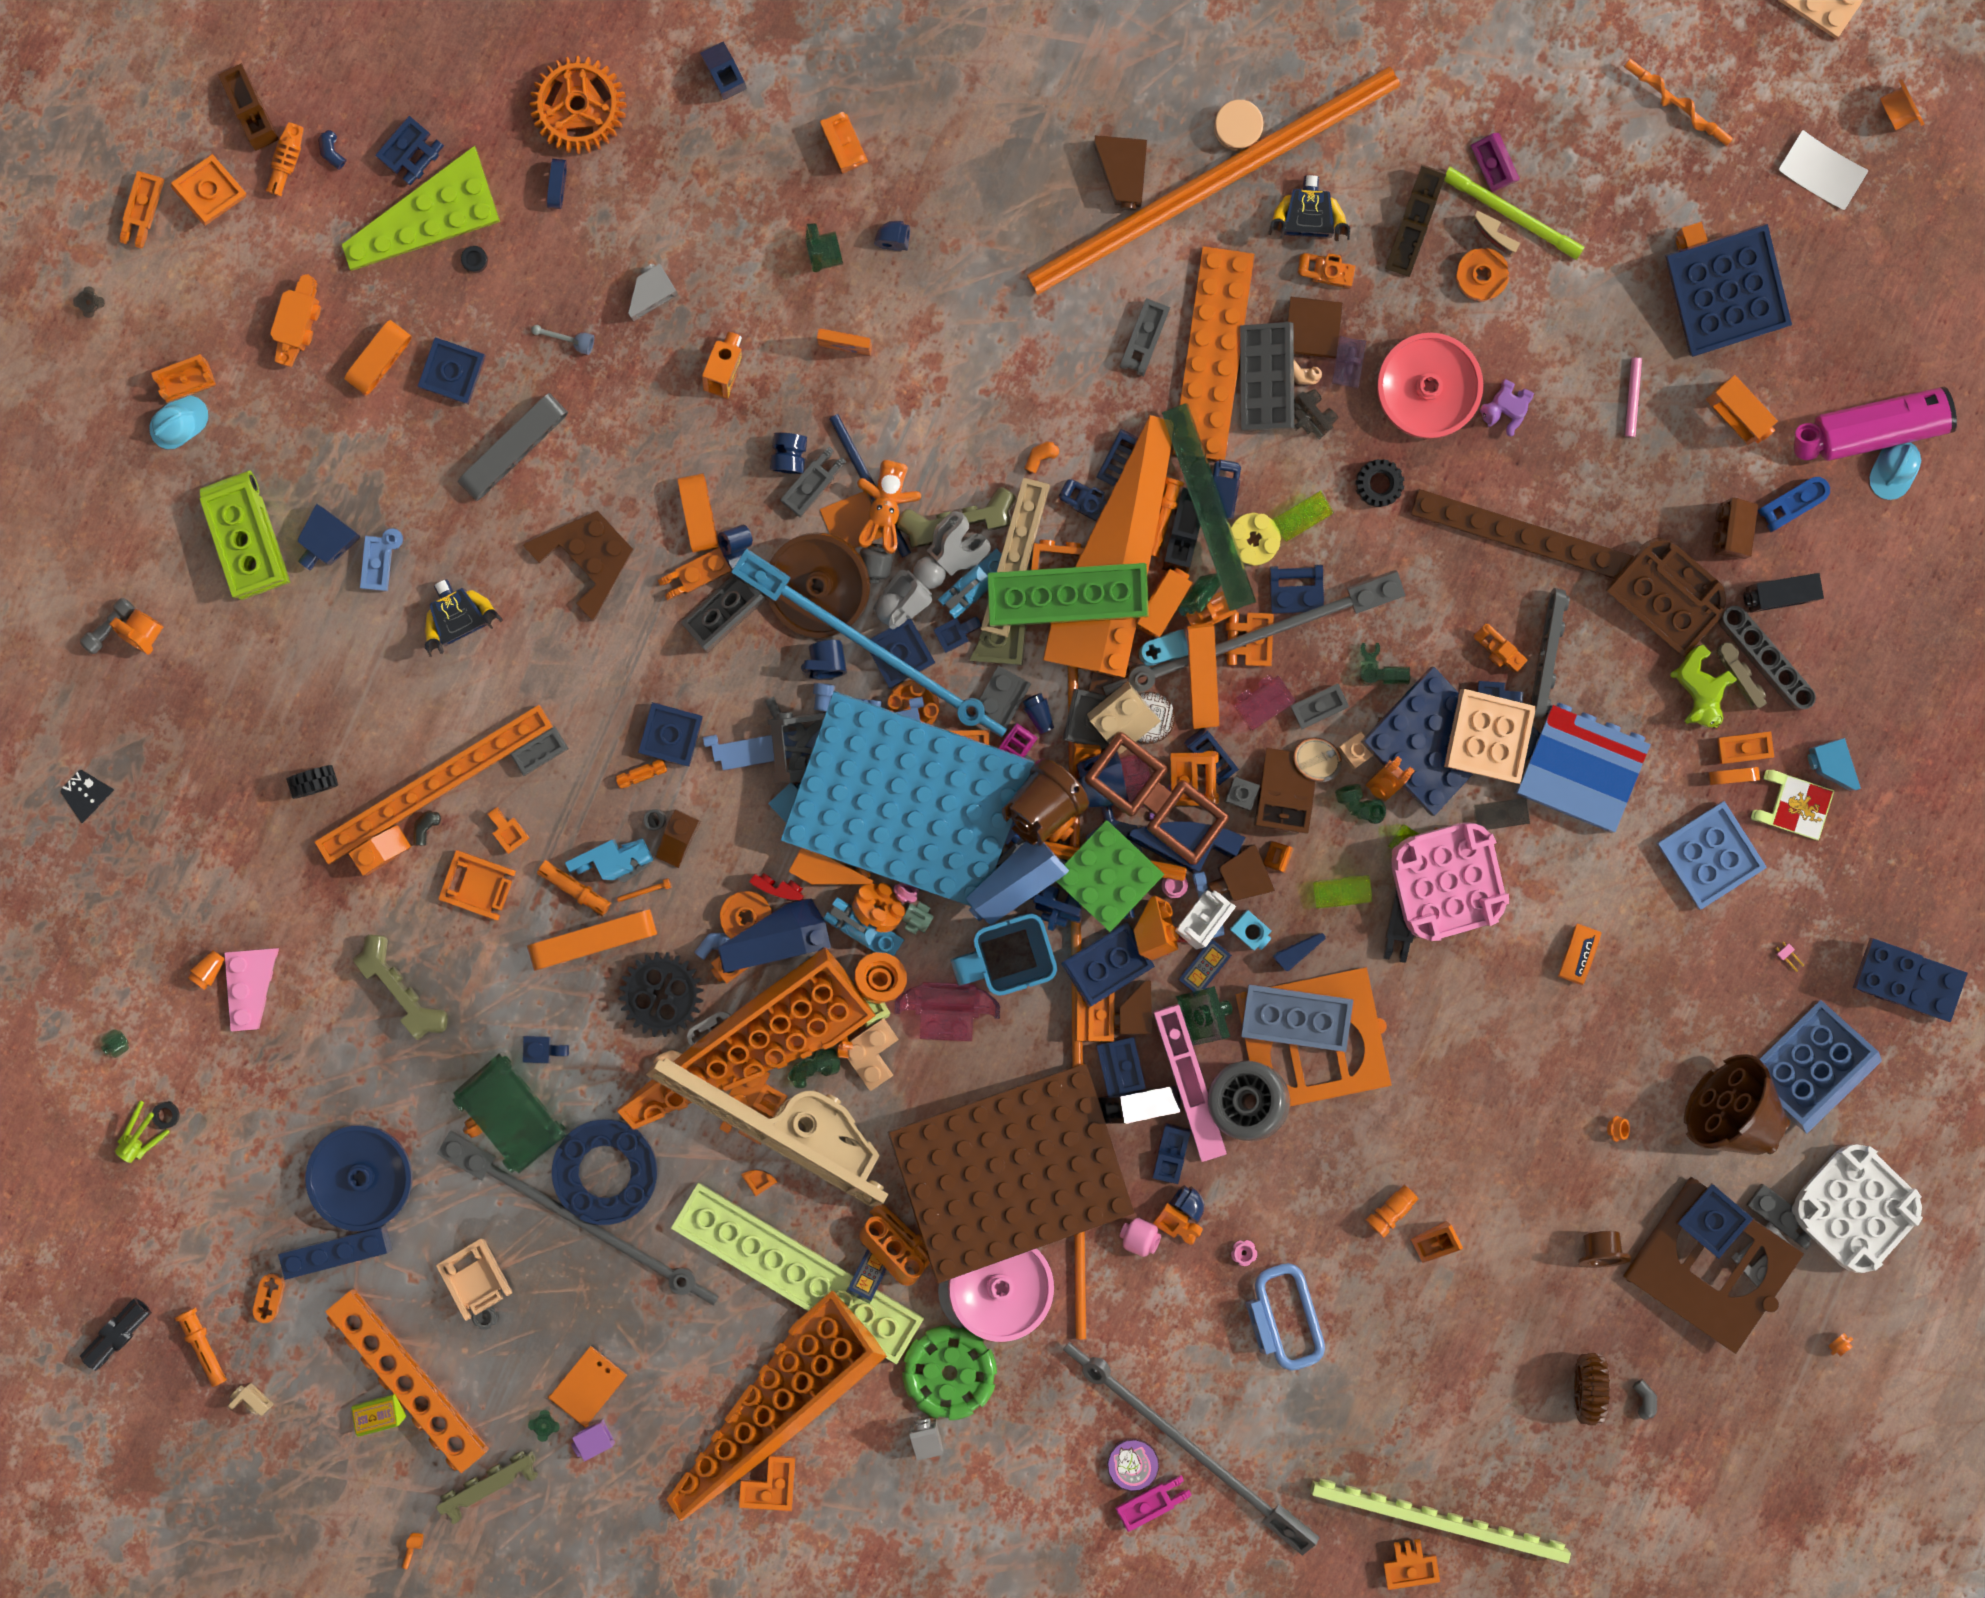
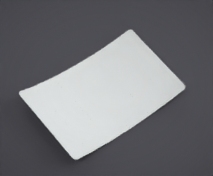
[1779,130,1868,210]

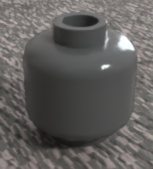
[859,543,893,583]

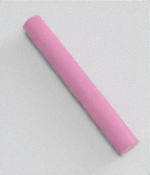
[1625,358,1642,437]

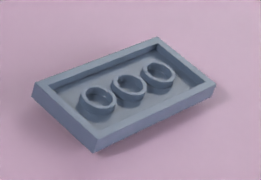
[1241,984,1353,1052]

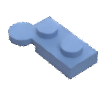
[360,528,403,591]

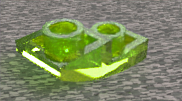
[1273,490,1334,542]
[1313,875,1372,908]

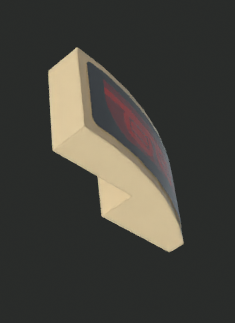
[1472,211,1520,257]

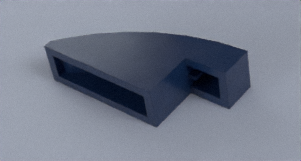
[1126,822,1246,874]

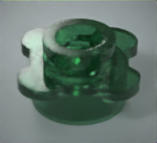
[528,1410,560,1442]

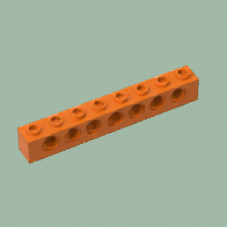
[325,1288,489,1473]

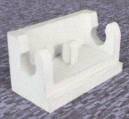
[1175,890,1236,949]

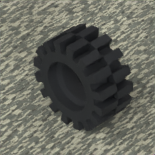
[1355,459,1405,507]
[286,765,338,799]

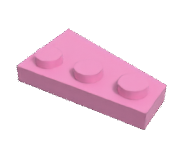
[225,948,279,1031]

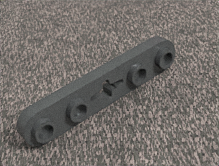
[1530,588,1570,719]

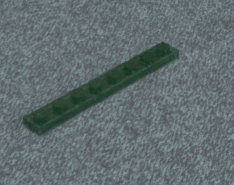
[1162,403,1256,611]

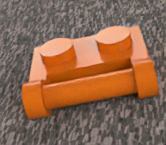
[1171,751,1219,806]

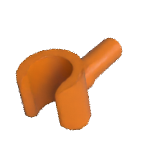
[402,1533,423,1569]

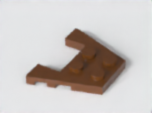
[523,510,634,621]

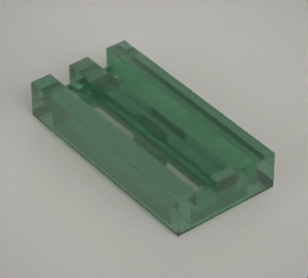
[1178,573,1224,616]

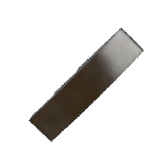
[1385,164,1446,277]

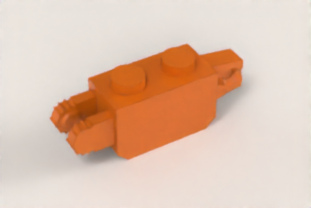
[270,274,321,367]

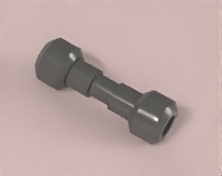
[80,598,136,654]

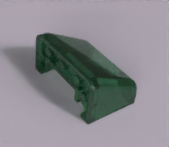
[452,1052,569,1174]

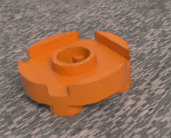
[1455,248,1509,302]
[852,883,906,932]
[720,891,772,939]

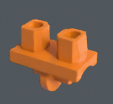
[1183,589,1237,626]

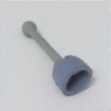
[531,325,594,355]

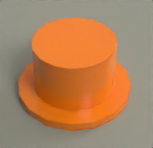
[1880,78,1925,131]
[855,952,907,1004]

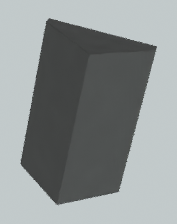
[681,574,766,652]

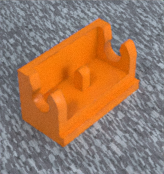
[820,112,868,174]
[151,354,216,404]

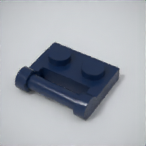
[1270,564,1324,614]

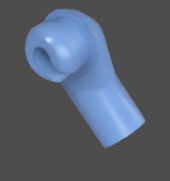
[694,933,730,960]

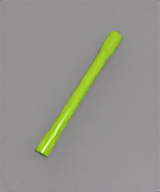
[1444,167,1584,260]

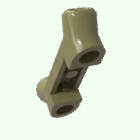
[896,487,1017,548]
[353,934,448,1040]

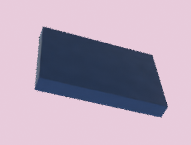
[1061,922,1155,1008]

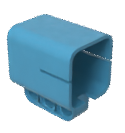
[950,913,1057,996]

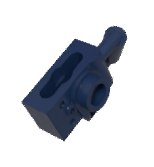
[1206,459,1241,519]
[1059,479,1107,522]

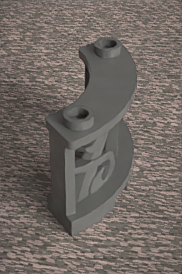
[768,712,826,783]

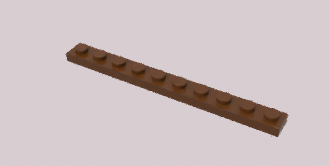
[1411,489,1635,579]

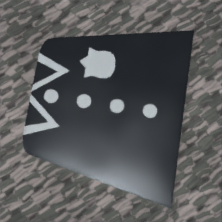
[61,770,115,824]

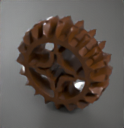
[1574,1353,1610,1426]

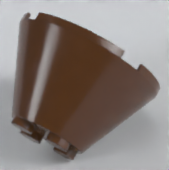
[1684,1054,1790,1155]

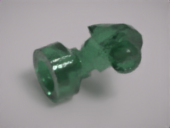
[1335,784,1386,824]
[788,1048,840,1089]

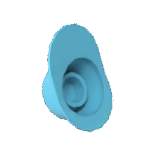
[149,395,208,449]
[1869,442,1921,500]

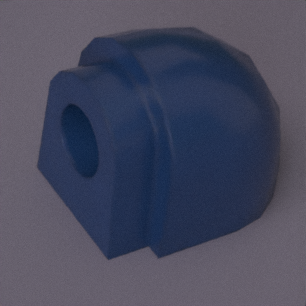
[874,221,910,251]
[1169,1185,1204,1223]

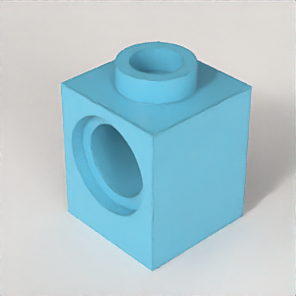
[1229,910,1271,951]

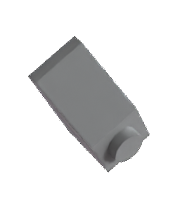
[628,264,678,321]

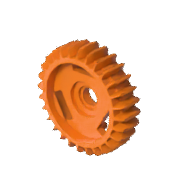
[529,56,627,154]

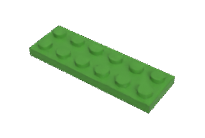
[988,563,1149,627]

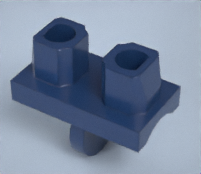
[1034,885,1083,931]

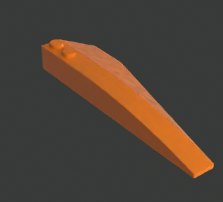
[1043,415,1175,678]
[666,1291,887,1521]

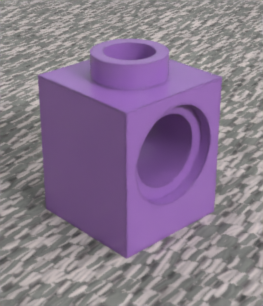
[571,1419,615,1462]

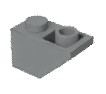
[909,1417,943,1461]

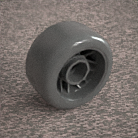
[1208,1061,1290,1141]

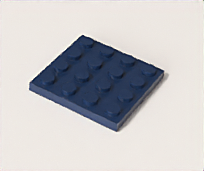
[1665,223,1792,357]
[1361,667,1473,816]

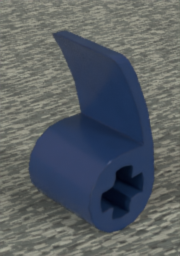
[718,524,753,579]

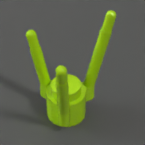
[115,1101,170,1163]

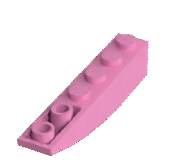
[1153,1004,1227,1162]

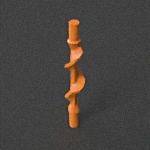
[1624,58,1733,146]

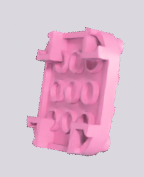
[1391,822,1509,941]

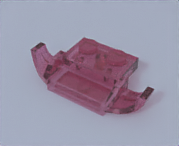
[894,982,1000,1041]

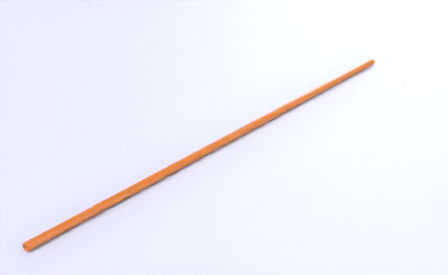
[1067,666,1086,1340]

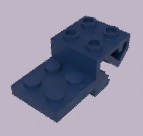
[1852,938,1968,1022]

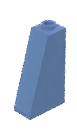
[966,842,1069,925]

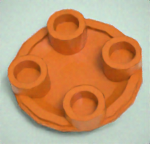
[888,680,940,725]

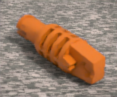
[265,122,304,197]

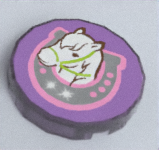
[1107,1438,1159,1492]

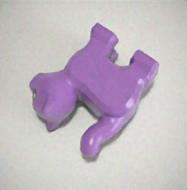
[1480,379,1534,437]

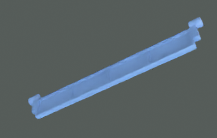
[703,697,924,770]

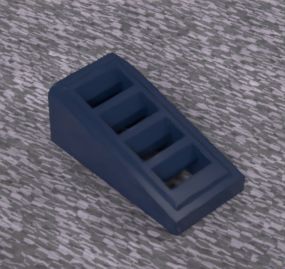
[1096,429,1138,486]
[1184,728,1239,786]
[1272,933,1326,971]

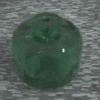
[100,1029,129,1058]

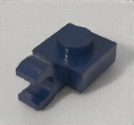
[934,616,982,653]
[1477,681,1523,703]
[523,1036,569,1063]

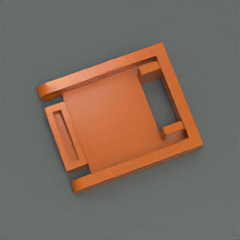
[438,850,516,921]

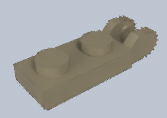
[1717,642,1767,710]

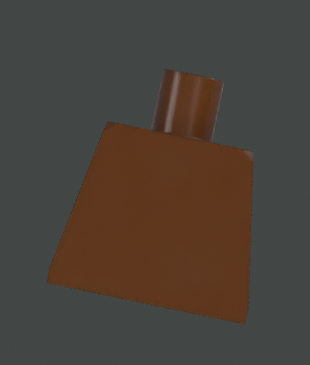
[1208,845,1275,901]

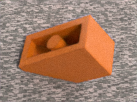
[348,825,412,876]

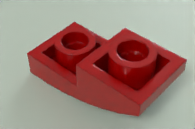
[749,873,805,900]

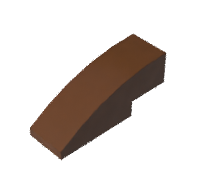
[218,63,279,151]

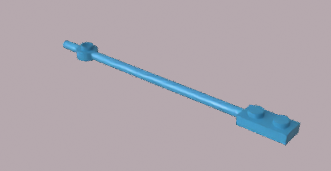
[732,549,1007,738]

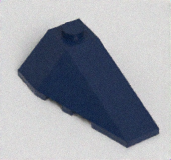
[718,898,831,973]

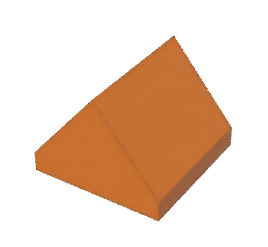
[1264,841,1294,873]

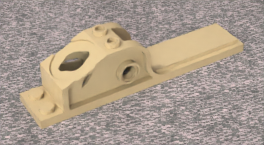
[646,1058,888,1208]

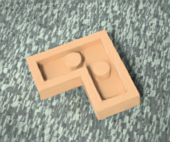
[847,1018,899,1091]

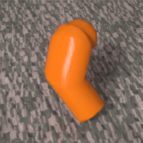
[1024,441,1059,474]

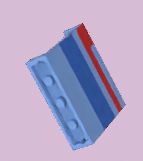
[1514,703,1651,833]

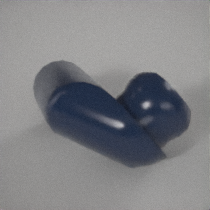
[318,130,347,170]

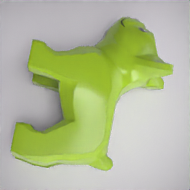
[1670,644,1737,728]

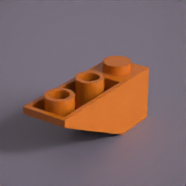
[789,848,874,884]

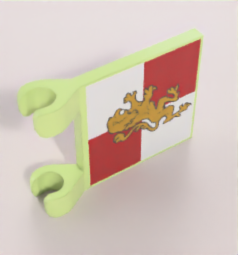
[1751,770,1834,841]

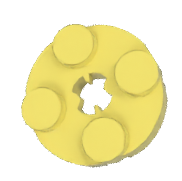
[1228,513,1281,566]

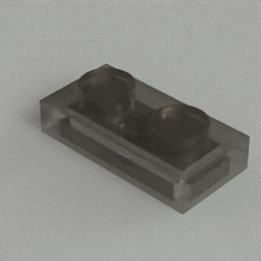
[1473,798,1530,830]

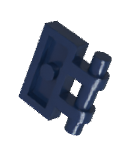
[375,116,444,185]

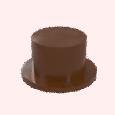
[1578,1231,1631,1268]

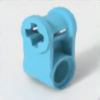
[1138,629,1188,666]

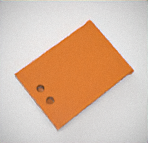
[548,1346,627,1428]

